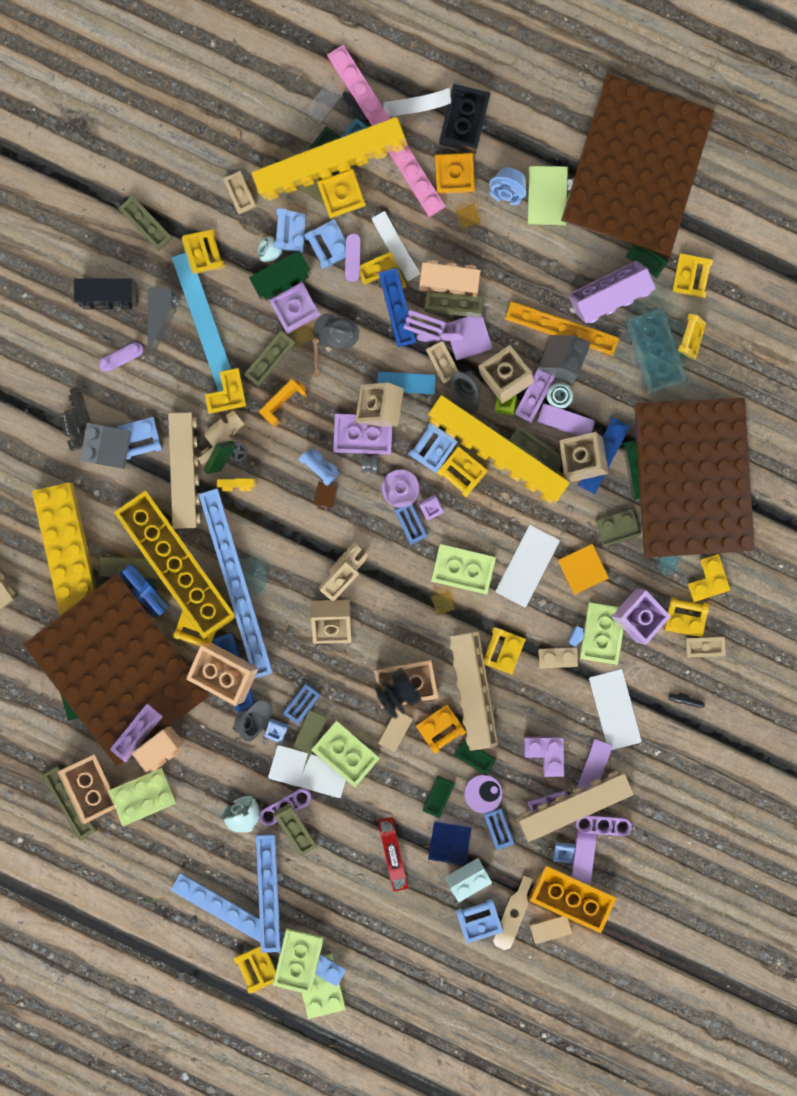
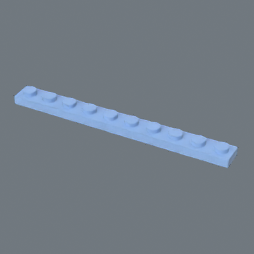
[199,489,273,679]
[171,873,347,987]

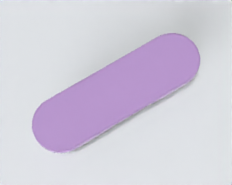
[345,234,361,282]
[417,324,463,341]
[99,342,143,372]

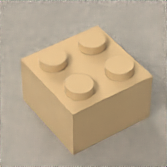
[478,345,534,404]
[559,432,608,482]

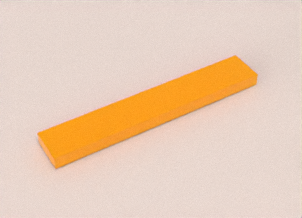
[505,301,619,356]

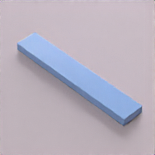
[256,834,281,953]

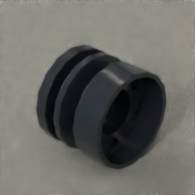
[373,668,423,719]

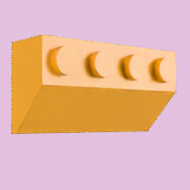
[529,866,617,933]

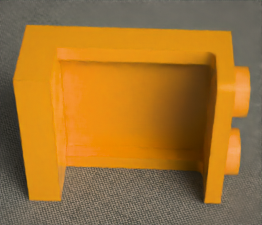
[259,379,307,428]

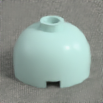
[220,796,260,833]

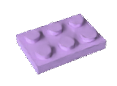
[333,414,392,455]

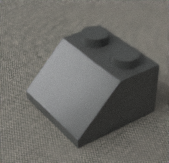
[538,335,591,384]
[80,423,132,469]

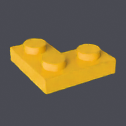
[360,252,407,289]
[205,368,247,414]
[217,479,257,491]
[687,554,730,602]

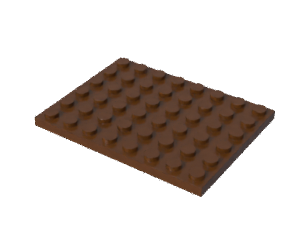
[561,74,715,257]
[634,398,755,558]
[23,574,209,767]

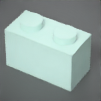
[445,858,492,902]

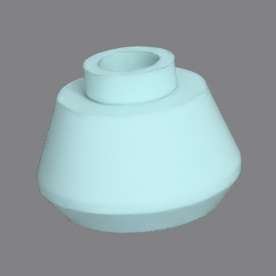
[258,236,282,262]
[547,383,573,409]

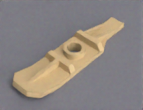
[493,876,533,950]

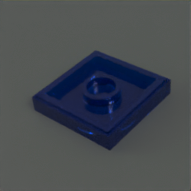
[428,821,472,866]

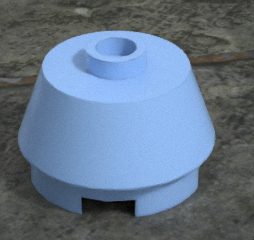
[490,168,526,205]

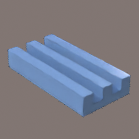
[394,504,428,545]
[282,683,321,725]
[483,807,514,850]

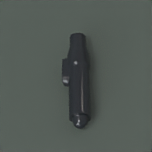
[343,91,368,124]
[668,693,705,708]

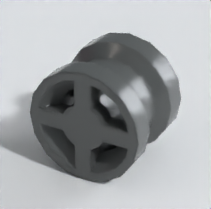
[230,442,248,462]
[361,454,378,474]

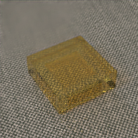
[456,204,481,230]
[289,324,314,348]
[431,591,455,615]

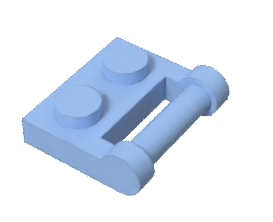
[274,209,306,253]
[304,220,346,269]
[116,417,162,460]
[408,423,458,473]
[299,448,340,486]
[456,898,503,944]

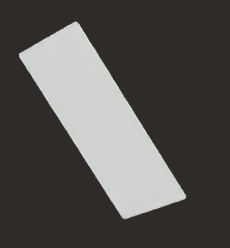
[496,525,560,607]
[589,669,641,750]
[268,745,346,798]

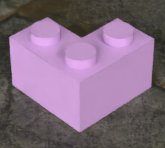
[524,736,564,777]

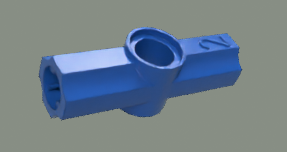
[119,563,169,617]

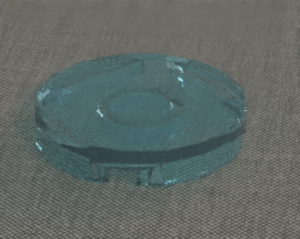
[240,558,268,596]

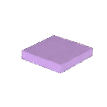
[269,282,321,334]
[445,316,493,361]

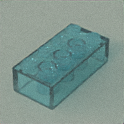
[624,308,687,395]

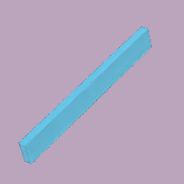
[172,253,231,392]

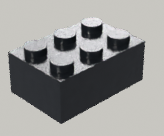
[439,84,491,154]
[74,278,137,310]

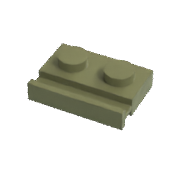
[595,509,641,547]

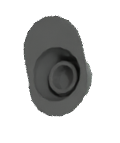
[314,314,359,349]
[450,370,481,414]
[233,700,272,742]

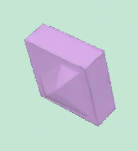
[418,494,444,521]

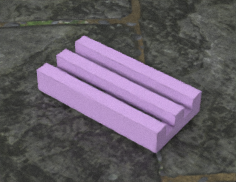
[403,310,446,341]

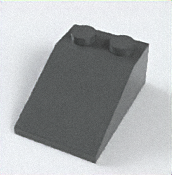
[147,288,179,351]

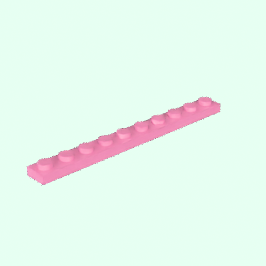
[327,45,445,218]

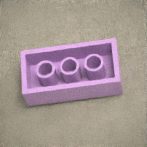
[568,261,656,323]

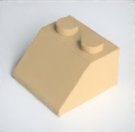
[355,383,404,427]
[311,600,351,644]

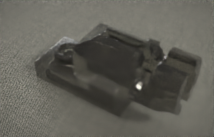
[60,387,91,451]

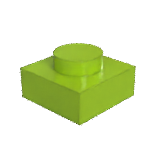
[495,395,517,415]

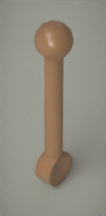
[312,337,320,377]

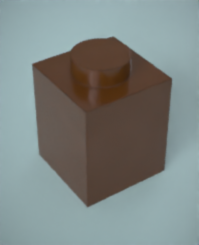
[314,482,338,511]

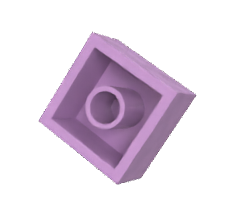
[611,588,671,645]

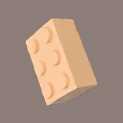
[419,260,480,296]
[186,642,259,706]
[374,659,438,709]
[132,726,183,772]
[57,754,115,824]

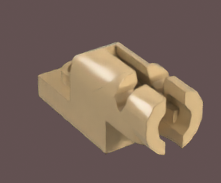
[198,410,245,466]
[318,541,369,602]

